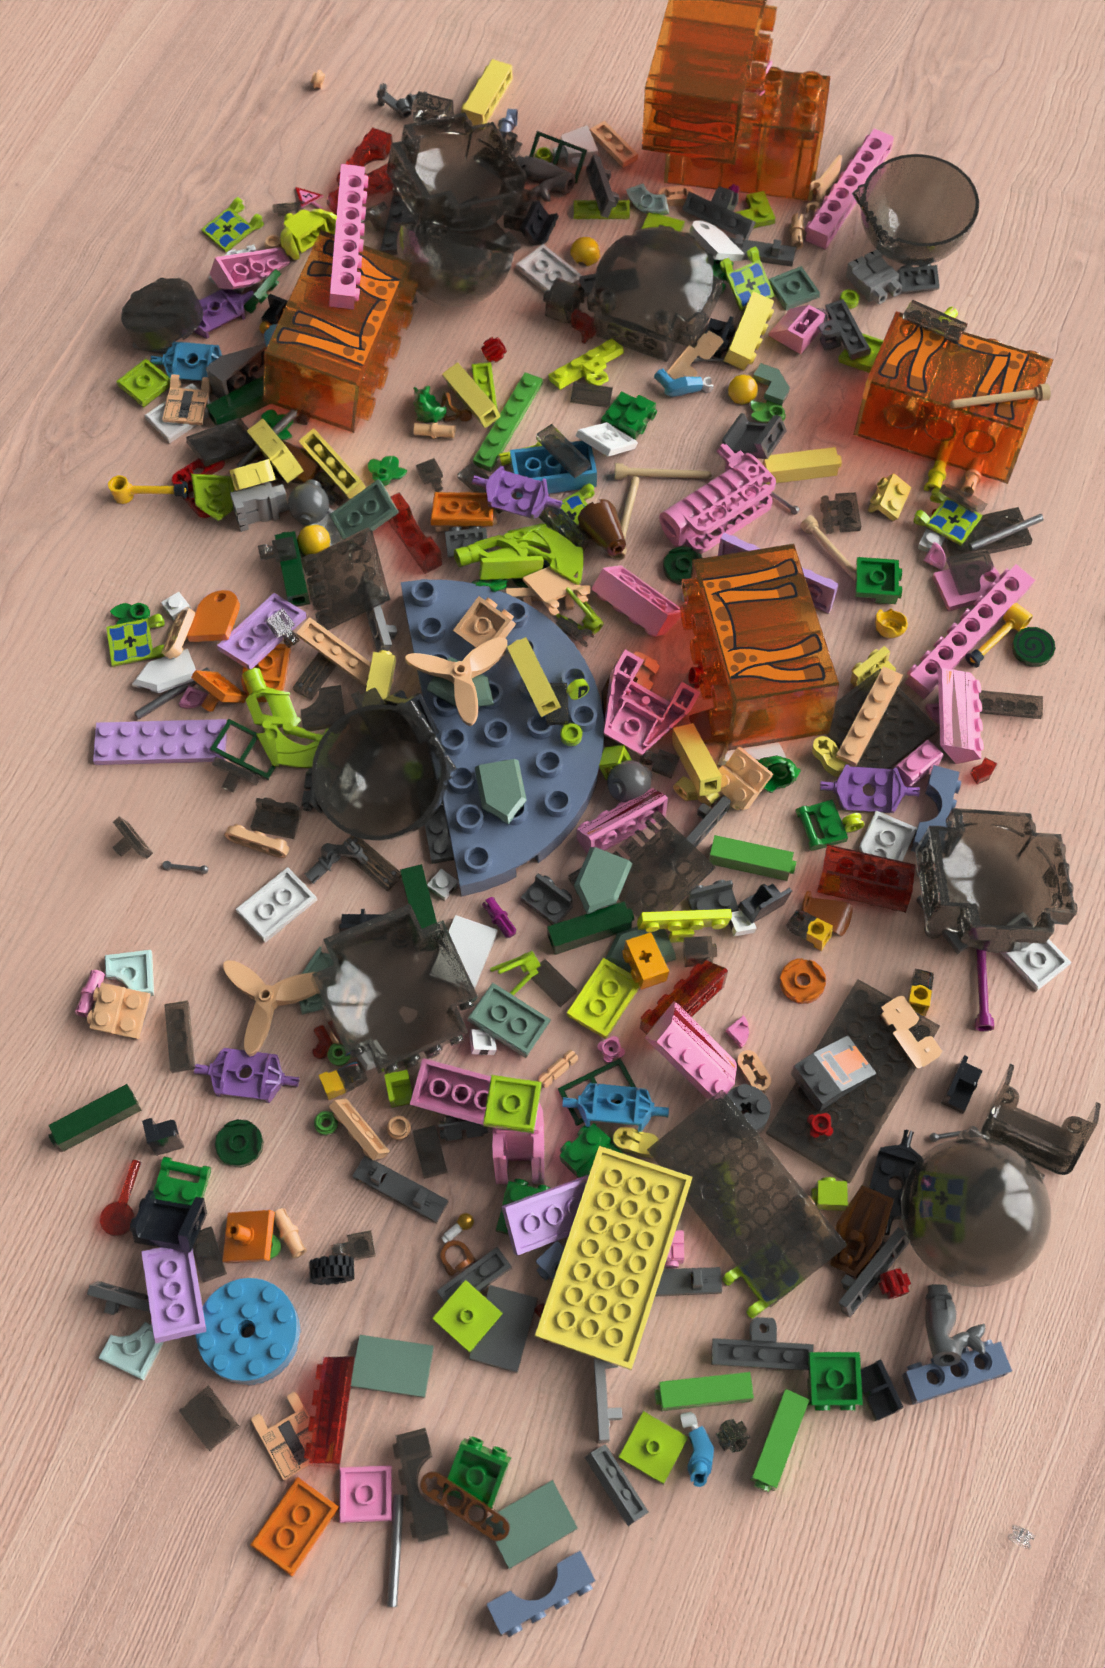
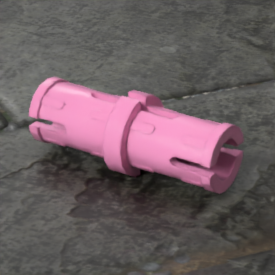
[75,970,105,1018]

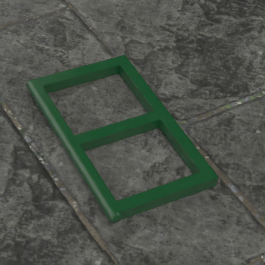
[529,131,588,184]
[210,719,276,780]
[558,1058,636,1126]

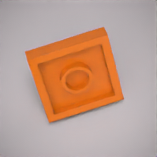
[191,670,248,712]
[222,1210,275,1264]

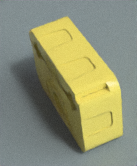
[247,418,304,484]
[229,459,275,491]

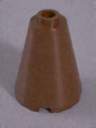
[578,499,626,555]

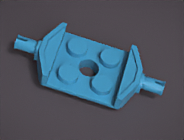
[150,342,222,381]
[562,1083,669,1132]

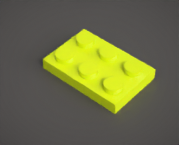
[567,958,640,1039]

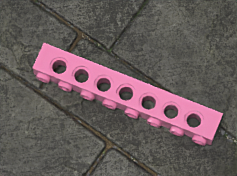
[805,129,894,250]
[329,164,368,309]
[905,564,1035,699]

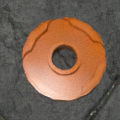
[780,958,826,1004]

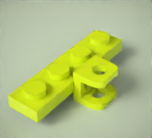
[548,338,624,389]
[637,909,732,943]

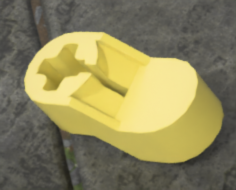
[812,736,848,777]
[673,776,719,807]
[613,1127,662,1158]

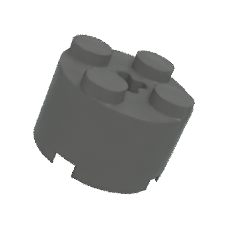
[720,1084,771,1139]

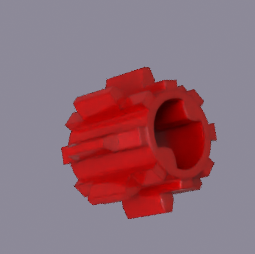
[481,337,507,363]
[878,1268,911,1299]

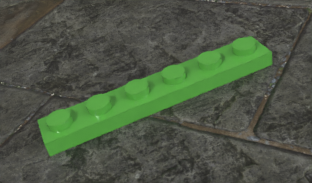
[473,372,543,472]

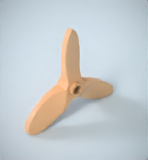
[405,638,508,726]
[223,960,328,1057]

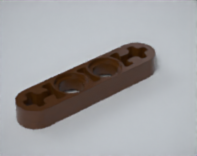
[420,1471,510,1541]

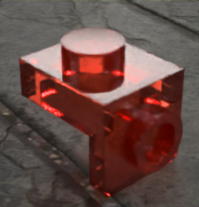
[571,309,596,344]

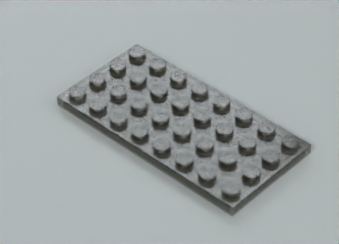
[766,979,940,1184]
[647,1089,848,1308]

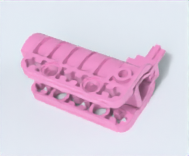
[659,444,776,554]
[493,1103,544,1184]

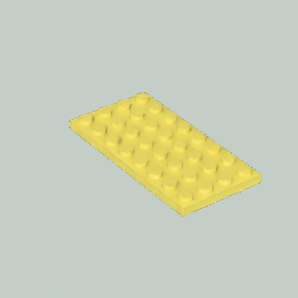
[535,1146,692,1371]

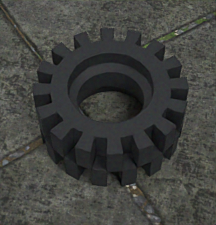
[309,1255,355,1285]

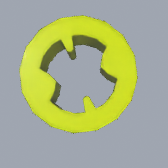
[842,813,864,832]

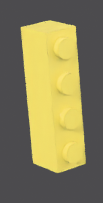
[461,59,512,129]
[723,291,774,371]
[299,428,366,500]

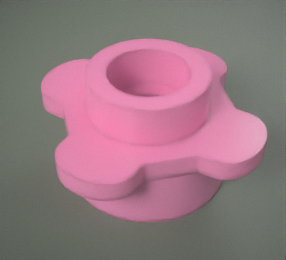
[597,1036,625,1063]

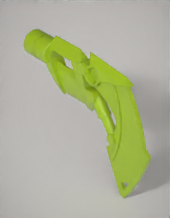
[454,524,583,585]
[242,668,364,770]

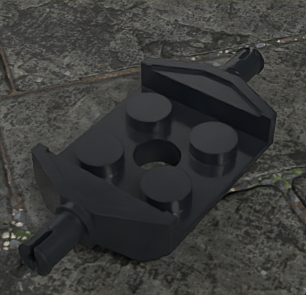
[869,1130,928,1235]

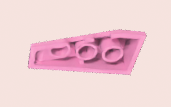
[210,247,290,289]

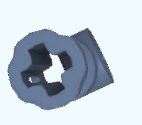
[495,109,518,144]

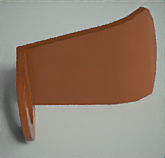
[801,891,853,936]

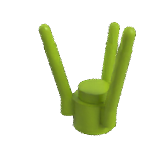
[556,587,604,635]
[490,950,541,996]

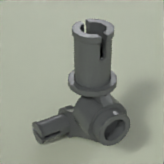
[377,83,429,118]
[304,838,368,884]

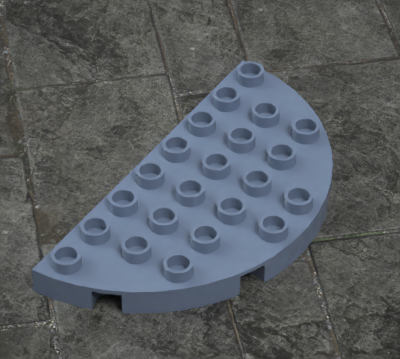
[400,579,604,897]

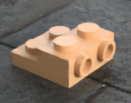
[453,596,516,648]
[718,747,773,810]
[87,983,150,1039]

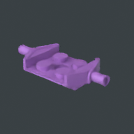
[176,289,254,339]
[472,466,562,519]
[820,765,920,813]
[194,1048,300,1103]

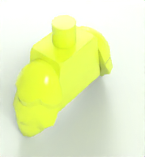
[280,209,337,260]

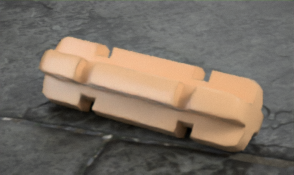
[538,1050,578,1088]

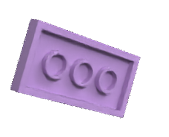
[217,593,307,670]
[501,1175,589,1255]
[142,1247,207,1344]

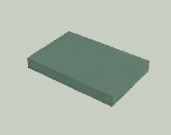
[329,479,399,548]
[467,983,551,1058]
[350,1335,434,1398]
[485,1480,578,1569]

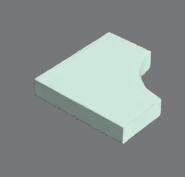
[105,950,154,996]
[99,1322,164,1380]

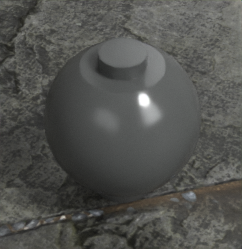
[288,479,329,525]
[607,760,652,802]

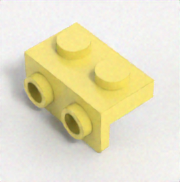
[868,473,911,521]
[850,646,896,696]

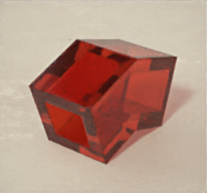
[970,757,997,785]

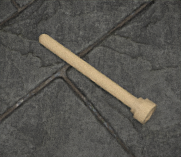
[950,383,1051,408]
[614,463,712,480]
[610,476,640,560]
[800,515,856,582]

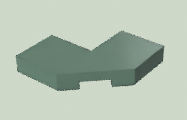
[753,363,790,405]

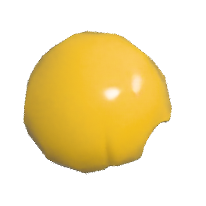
[570,237,600,266]
[728,374,758,405]
[297,524,330,557]
[875,608,908,638]

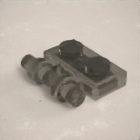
[820,492,862,534]

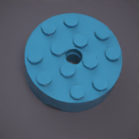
[196,1278,301,1385]

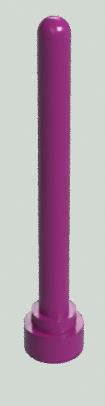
[975,926,994,1032]

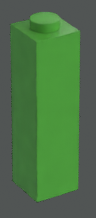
[708,835,797,881]
[654,1372,754,1411]
[750,1389,810,1493]

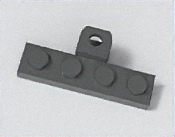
[682,186,755,240]
[380,191,425,256]
[819,299,870,360]
[711,1317,814,1371]

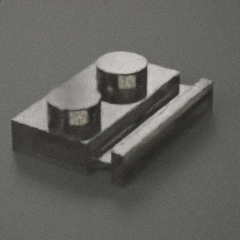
[179,1385,240,1452]

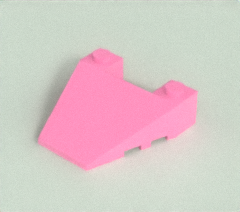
[603,649,700,756]

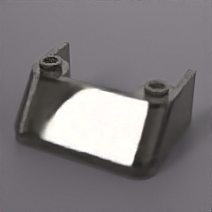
[981,1064,1101,1175]

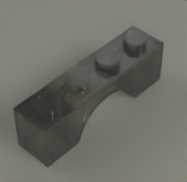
[392,1428,451,1544]

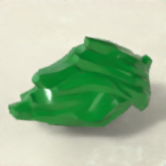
[413,386,447,423]
[756,755,801,793]

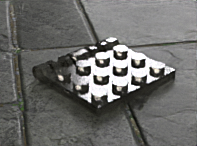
[302,527,391,630]
[613,810,715,918]

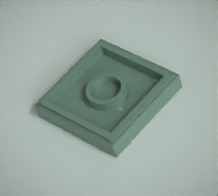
[768,266,820,311]

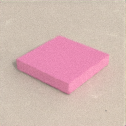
[339,1466,392,1523]

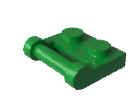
[244,268,281,313]
[795,800,848,851]
[154,1156,211,1205]

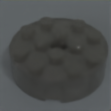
[121,278,203,351]

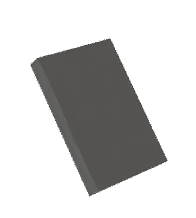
[469,1285,538,1373]

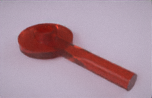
[100,1160,141,1236]

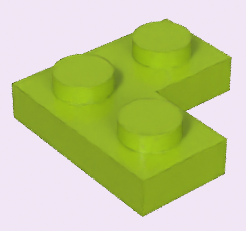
[736,191,776,229]

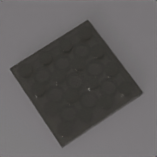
[814,668,939,769]

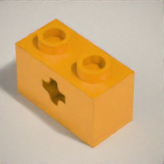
[622,932,669,990]

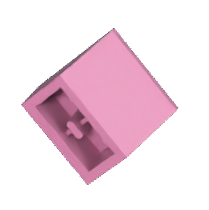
[768,305,825,354]

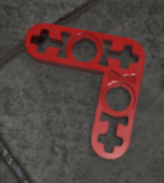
[172,450,225,518]

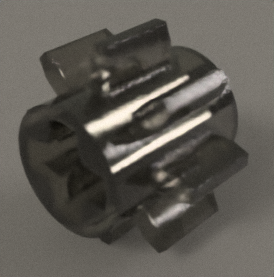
[716,1419,750,1453]

